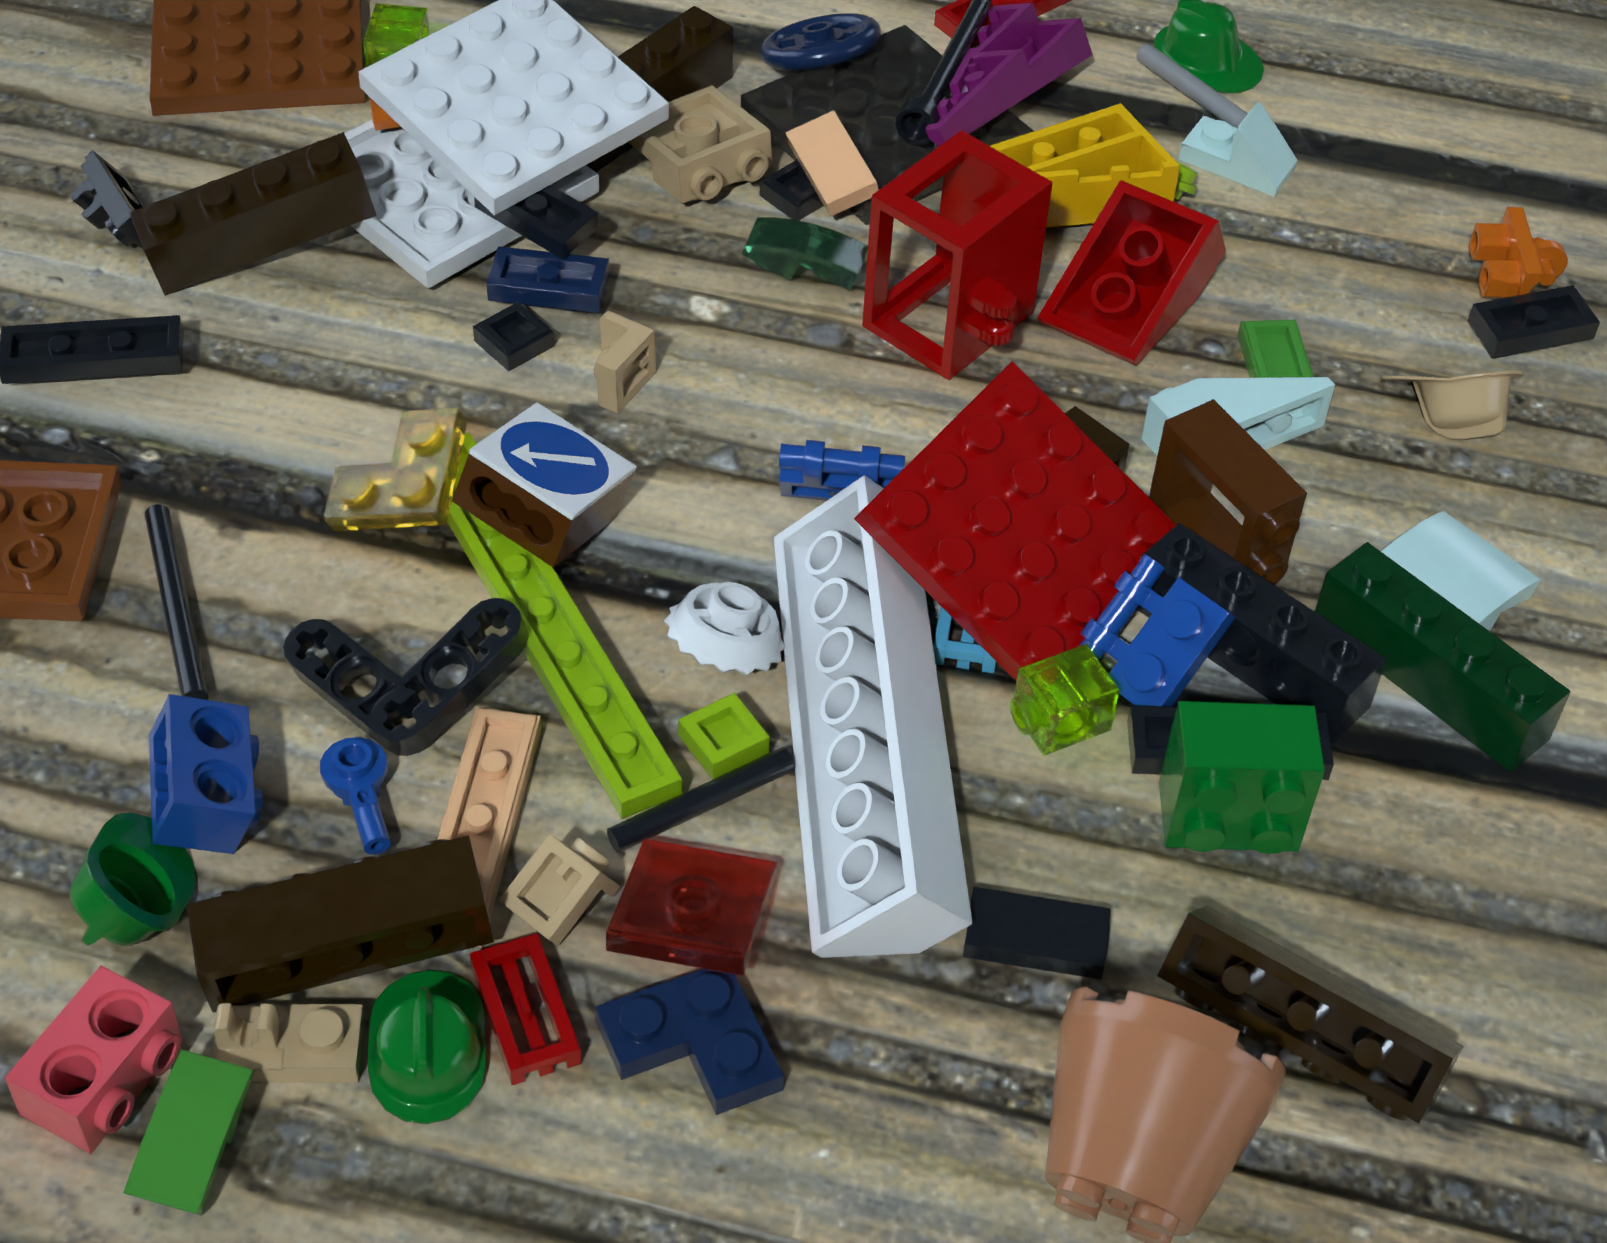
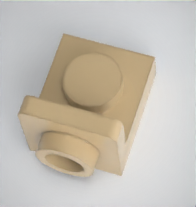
[594,311,656,414]
[498,833,621,946]

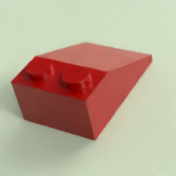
[1037,180,1226,366]

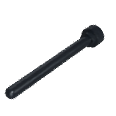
[895,0,992,145]

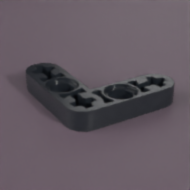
[283,598,528,756]

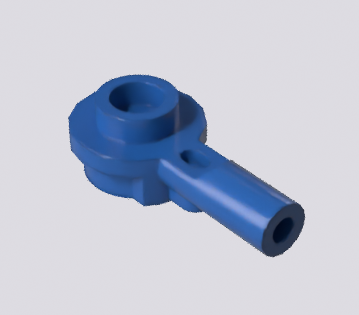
[320,737,391,855]

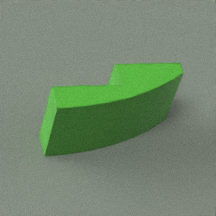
[123,1049,255,1216]

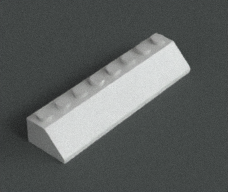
[774,475,973,958]

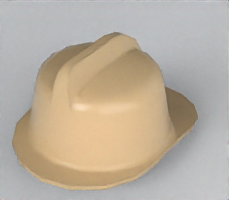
[1382,371,1525,440]

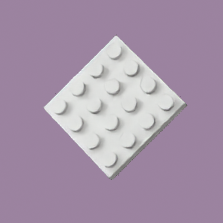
[359,0,669,216]
[344,119,599,289]

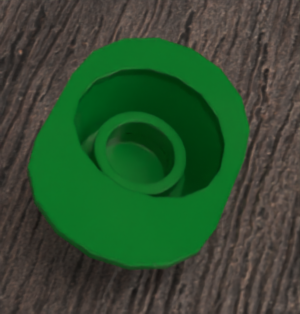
[1154,0,1264,93]
[70,812,196,946]
[368,970,486,1124]

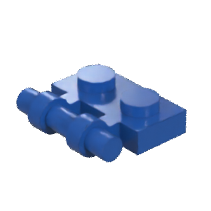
[779,440,905,501]
[1074,554,1236,707]

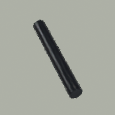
[607,747,795,853]

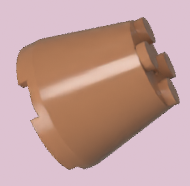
[1045,987,1286,1243]

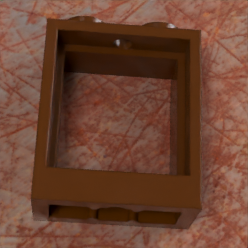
[1149,399,1307,585]

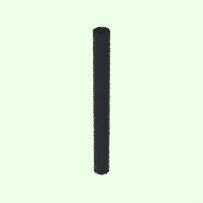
[144,504,209,700]

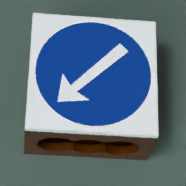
[452,402,637,568]

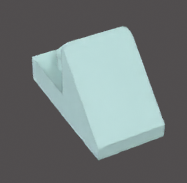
[1179,102,1298,197]

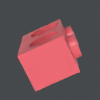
[4,965,183,1154]

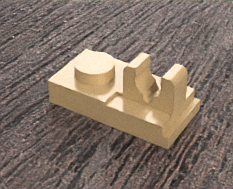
[212,1003,365,1083]

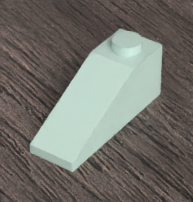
[1141,377,1335,456]

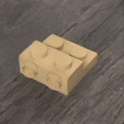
[628,85,772,204]

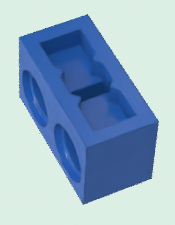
[149,694,263,854]

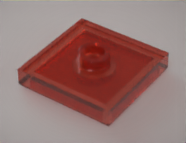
[606,839,777,976]

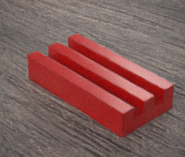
[469,933,581,1085]

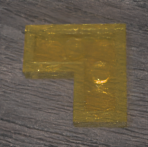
[323,408,467,531]

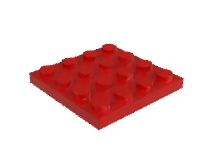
[854,361,1176,699]

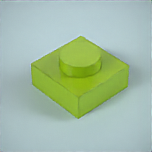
[678,692,770,780]

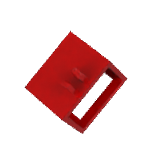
[862,130,1053,380]

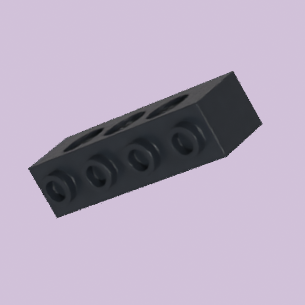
[1136,523,1387,744]

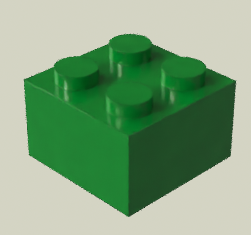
[1159,701,1325,854]

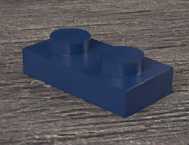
[486,246,609,313]

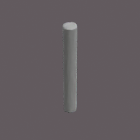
[1136,43,1248,128]

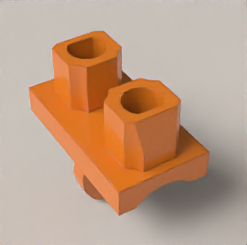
[1469,207,1568,298]

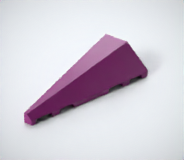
[925,3,1093,146]

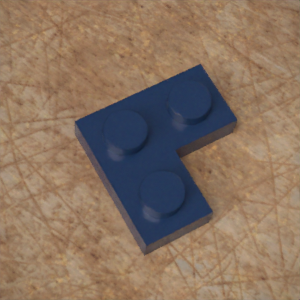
[595,960,784,1115]

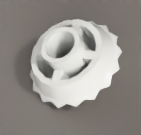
[664,582,786,675]

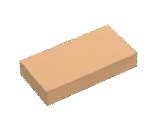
[785,110,879,217]

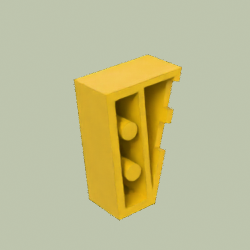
[990,103,1181,227]

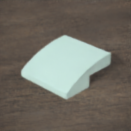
[1381,511,1541,631]

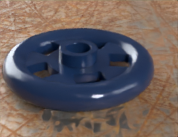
[760,13,881,71]

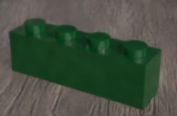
[1315,542,1571,773]

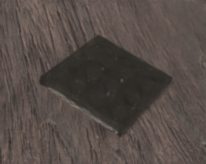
[740,25,1034,225]

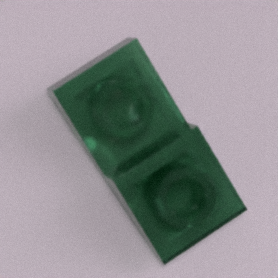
[741,217,868,291]

